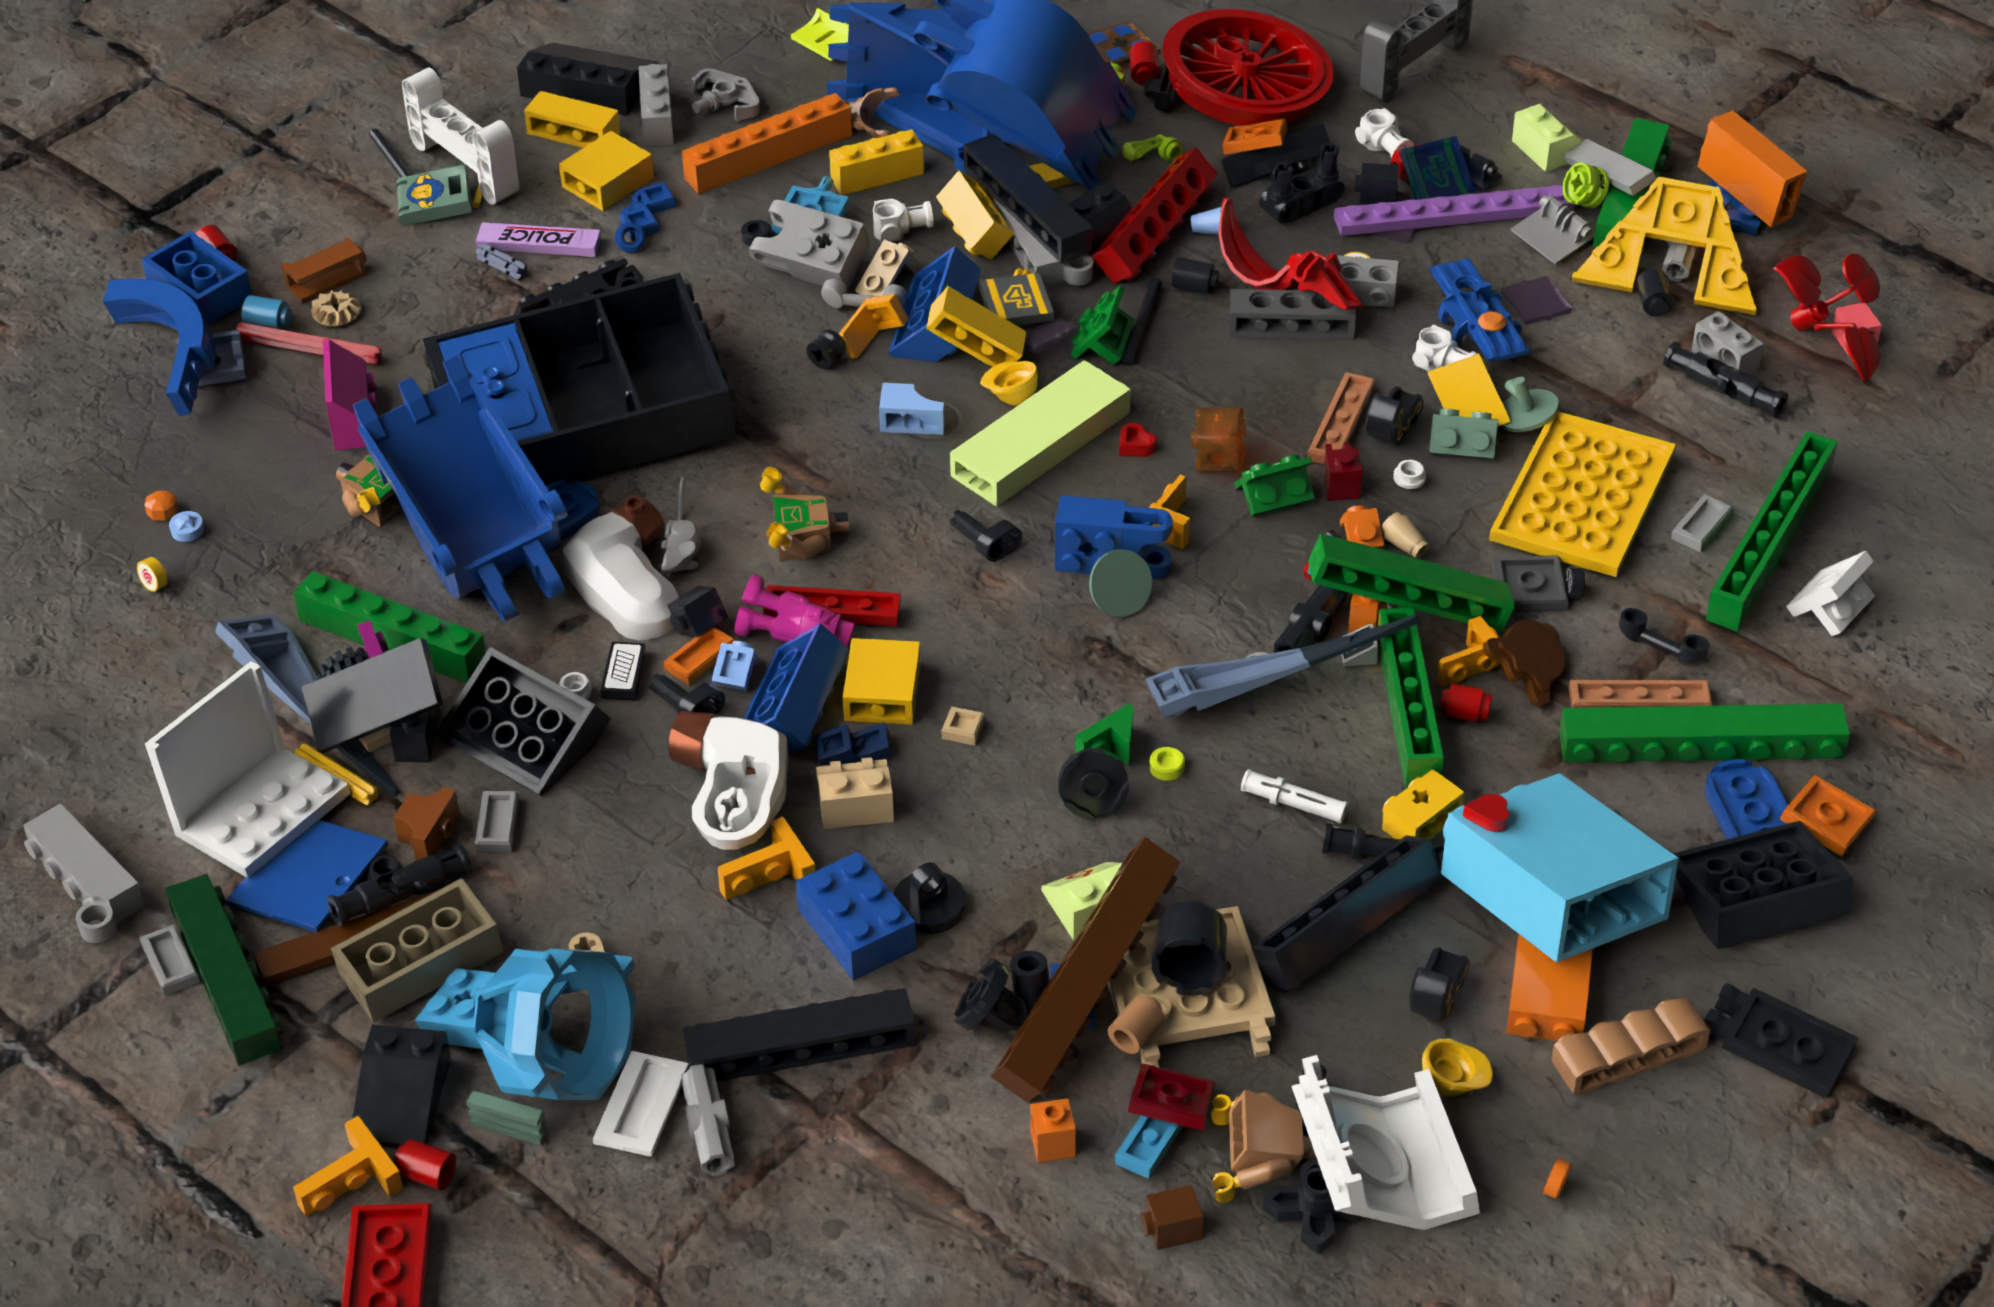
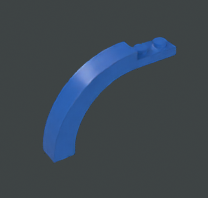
[103,278,216,416]

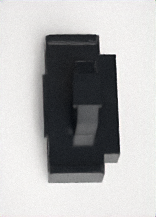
[1144,63,1177,111]

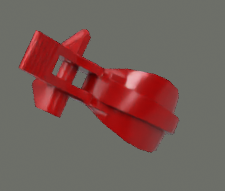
[1218,198,1363,310]

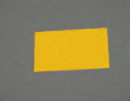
[1427,354,1511,427]

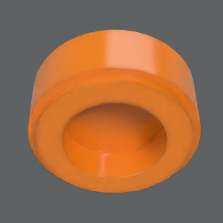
[1543,1158,1572,1199]

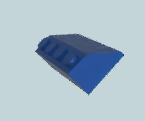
[889,246,981,362]
[744,623,849,754]

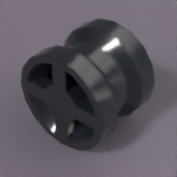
[806,329,846,369]

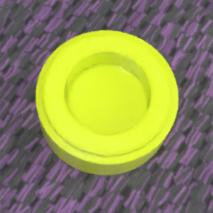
[1149,747,1185,781]

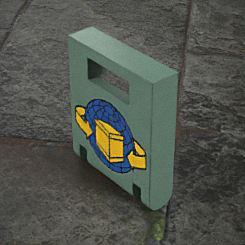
[397,164,472,226]

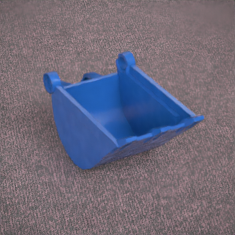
[913,0,1136,191]
[827,2,1010,173]
[352,355,567,622]

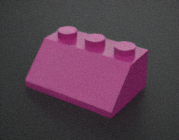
[323,339,377,450]

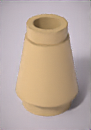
[1381,512,1430,559]

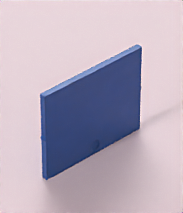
[226,820,389,933]

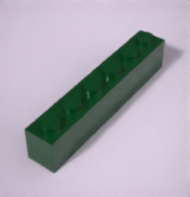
[165,873,284,1066]

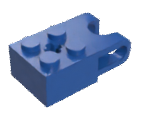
[1055,495,1173,579]

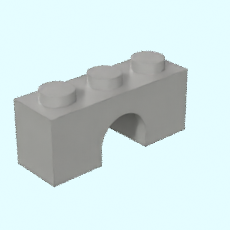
[638,64,674,147]

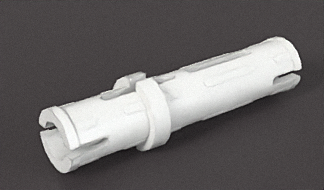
[1241,769,1349,824]

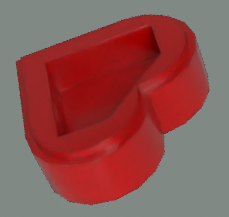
[1119,423,1157,457]
[1463,794,1509,832]

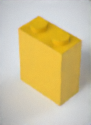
[559,131,654,211]
[843,638,921,725]

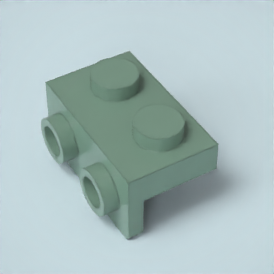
[1429,408,1498,459]

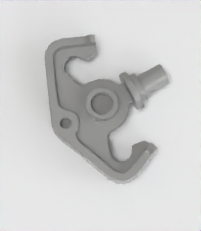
[691,68,760,122]

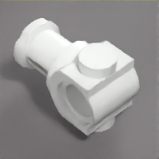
[1355,108,1414,158]
[873,199,934,243]
[1412,325,1478,371]

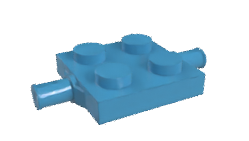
[772,176,849,234]

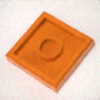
[1222,118,1288,155]
[1779,775,1877,857]

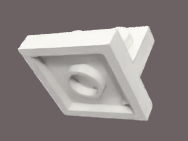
[1786,551,1875,636]

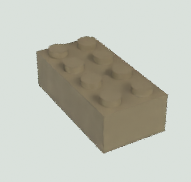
[331,878,504,1023]

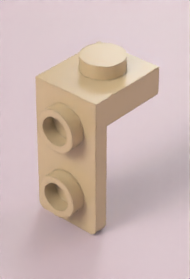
[855,239,921,296]

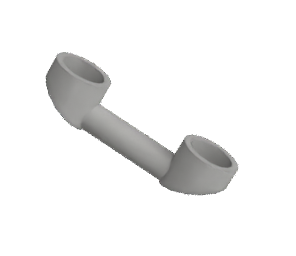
[821,279,907,309]

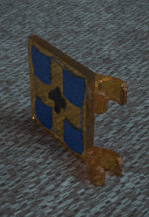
[1087,21,1160,66]

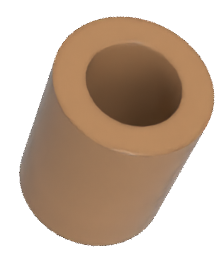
[1108,995,1165,1054]

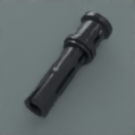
[1322,822,1433,859]

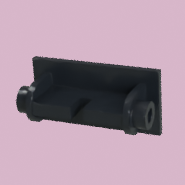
[1437,141,1502,190]

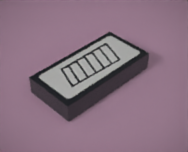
[600,641,646,700]

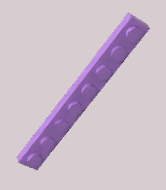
[1334,185,1575,236]

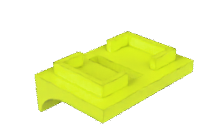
[791,8,848,61]

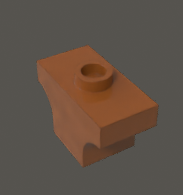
[393,787,460,861]

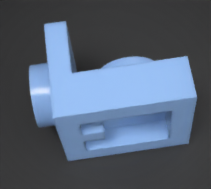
[711,641,760,691]

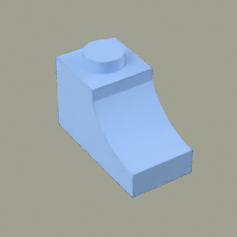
[879,383,945,435]

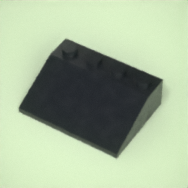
[517,42,658,116]
[434,647,611,796]
[1673,821,1853,949]

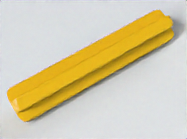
[294,744,379,805]

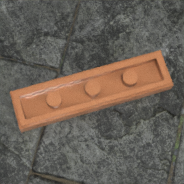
[1307,372,1376,464]
[1569,680,1712,708]

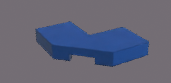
[620,182,676,240]

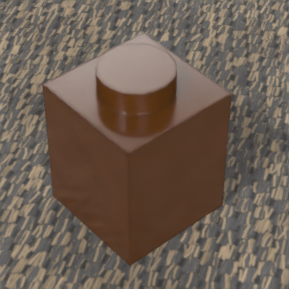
[1141,1185,1204,1250]

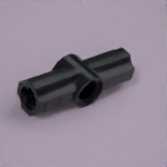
[1273,585,1347,653]

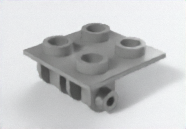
[1511,195,1594,265]

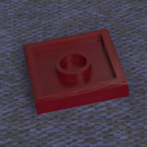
[1127,1064,1216,1131]

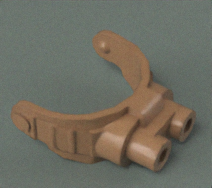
[849,88,900,138]

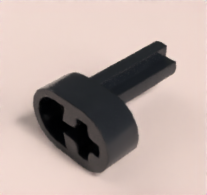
[949,509,1022,562]
[649,673,725,714]

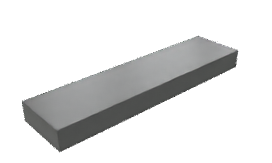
[1564,139,1656,196]

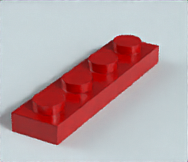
[763,585,901,626]

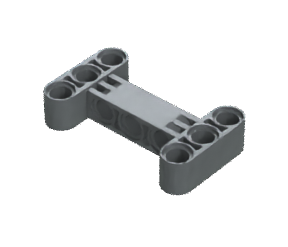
[1360,0,1473,102]

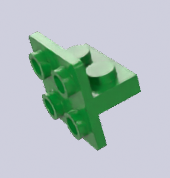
[1070,286,1134,365]
[1234,454,1315,516]

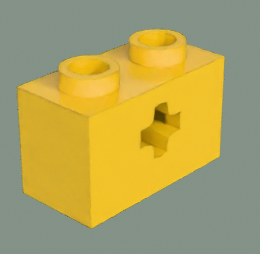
[1382,769,1465,840]

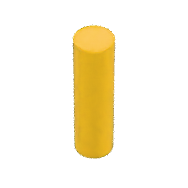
[472,186,483,208]

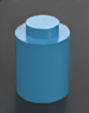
[242,295,292,330]

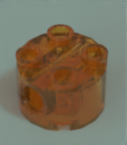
[1191,407,1246,472]

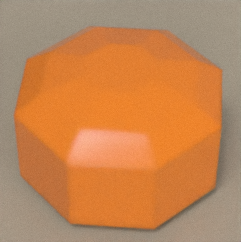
[144,490,179,521]

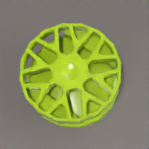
[1563,162,1609,209]

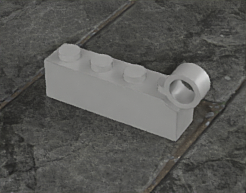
[994,199,1093,288]
[23,803,145,943]

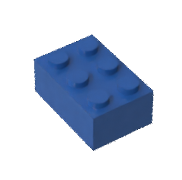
[142,231,252,325]
[796,851,916,980]

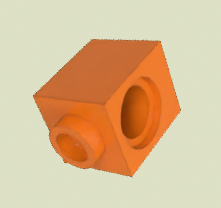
[1030,1098,1076,1163]

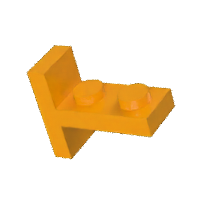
[717,817,815,900]
[293,1116,403,1217]

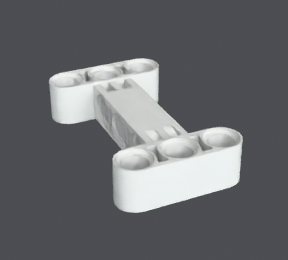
[402,68,519,205]

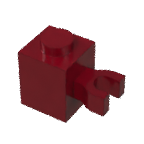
[1323,443,1363,501]

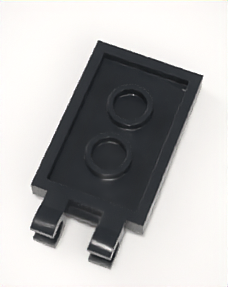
[1704,983,1858,1098]

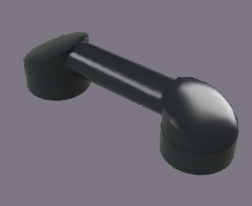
[1619,608,1710,663]

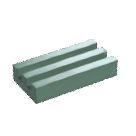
[466,1090,547,1145]

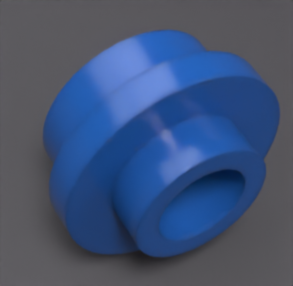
[615,222,645,253]

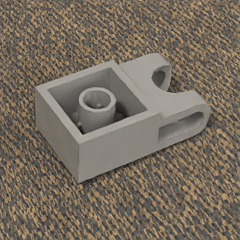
[748,200,871,293]

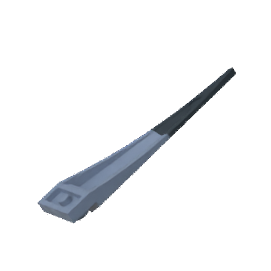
[215,614,397,797]
[1145,615,1420,718]

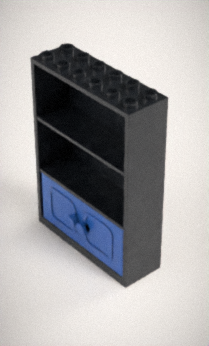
[423,273,739,486]

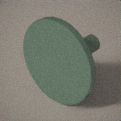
[1500,377,1560,432]
[1089,549,1152,617]

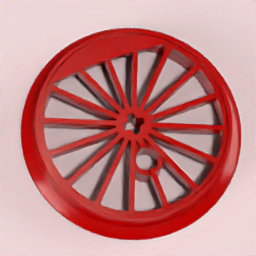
[1162,9,1333,126]

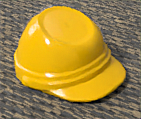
[980,361,1038,406]
[1422,1038,1493,1097]

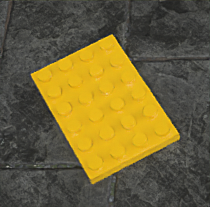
[1489,411,1676,577]

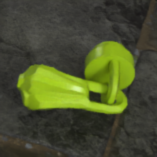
[1122,134,1183,162]

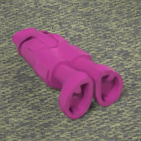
[735,574,855,648]

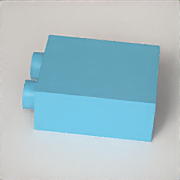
[1441,773,1678,963]

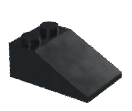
[352,1024,452,1148]

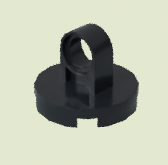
[1058,748,1129,820]
[894,862,965,934]
[954,959,1028,1031]

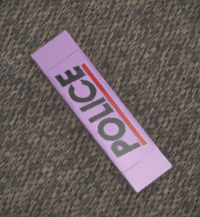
[475,222,601,257]

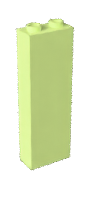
[950,360,1131,507]

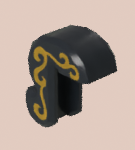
[1366,386,1424,445]
[1409,947,1470,1021]

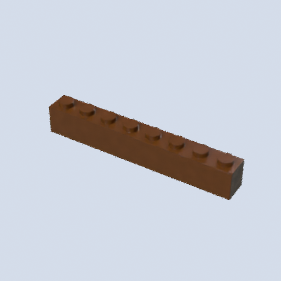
[991,837,1180,1103]

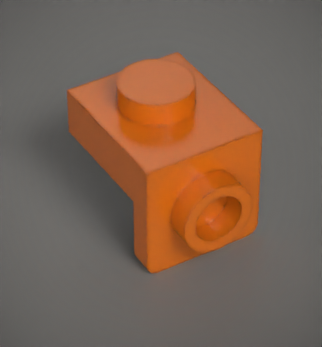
[1339,505,1384,549]

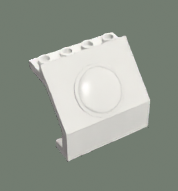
[1292,1055,1480,1230]

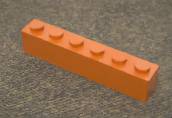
[682,93,852,194]

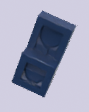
[815,722,893,765]

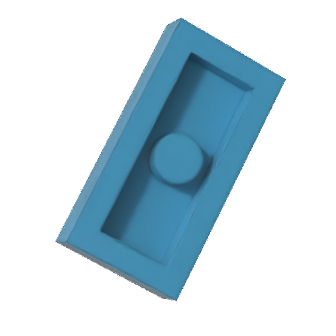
[1115,1116,1183,1179]

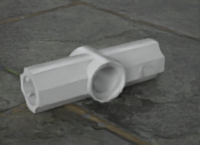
[681,1064,735,1176]

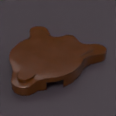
[1483,619,1565,708]

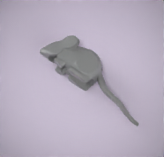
[661,477,701,573]

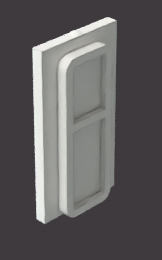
[593,1051,689,1157]

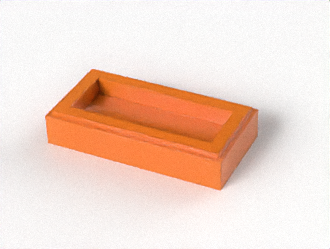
[664,626,736,685]

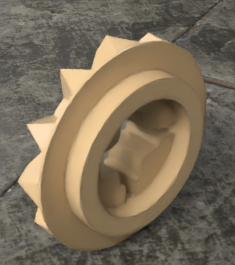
[311,289,361,326]

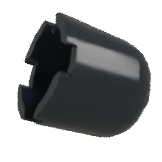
[1152,900,1227,996]

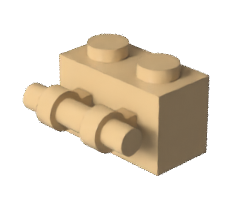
[816,757,894,830]

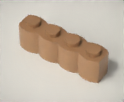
[1551,998,1710,1095]

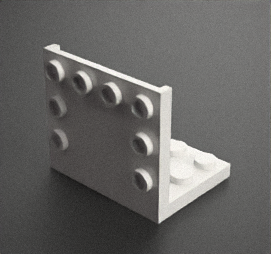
[145,661,351,878]

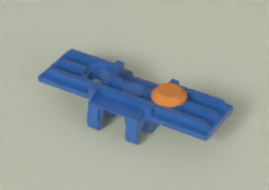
[1430,258,1530,362]

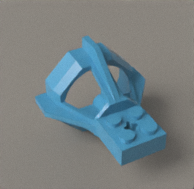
[415,948,636,1100]

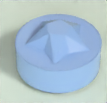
[169,511,204,542]

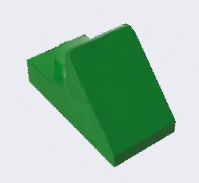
[1075,704,1134,765]

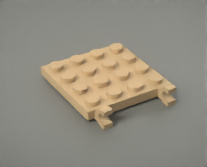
[1108,906,1275,1067]

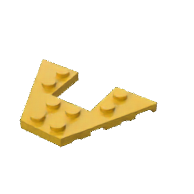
[1572,177,1757,315]

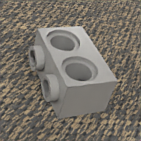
[1337,255,1399,308]
[1692,311,1764,376]

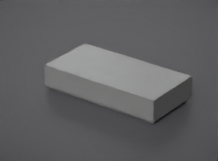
[1671,494,1733,552]
[475,791,519,852]
[139,924,200,996]

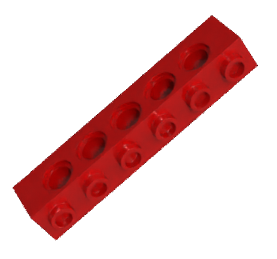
[1092,147,1218,284]

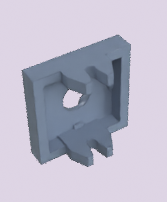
[175,330,246,387]

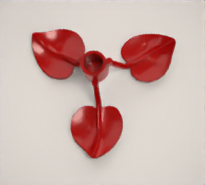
[1773,253,1881,383]

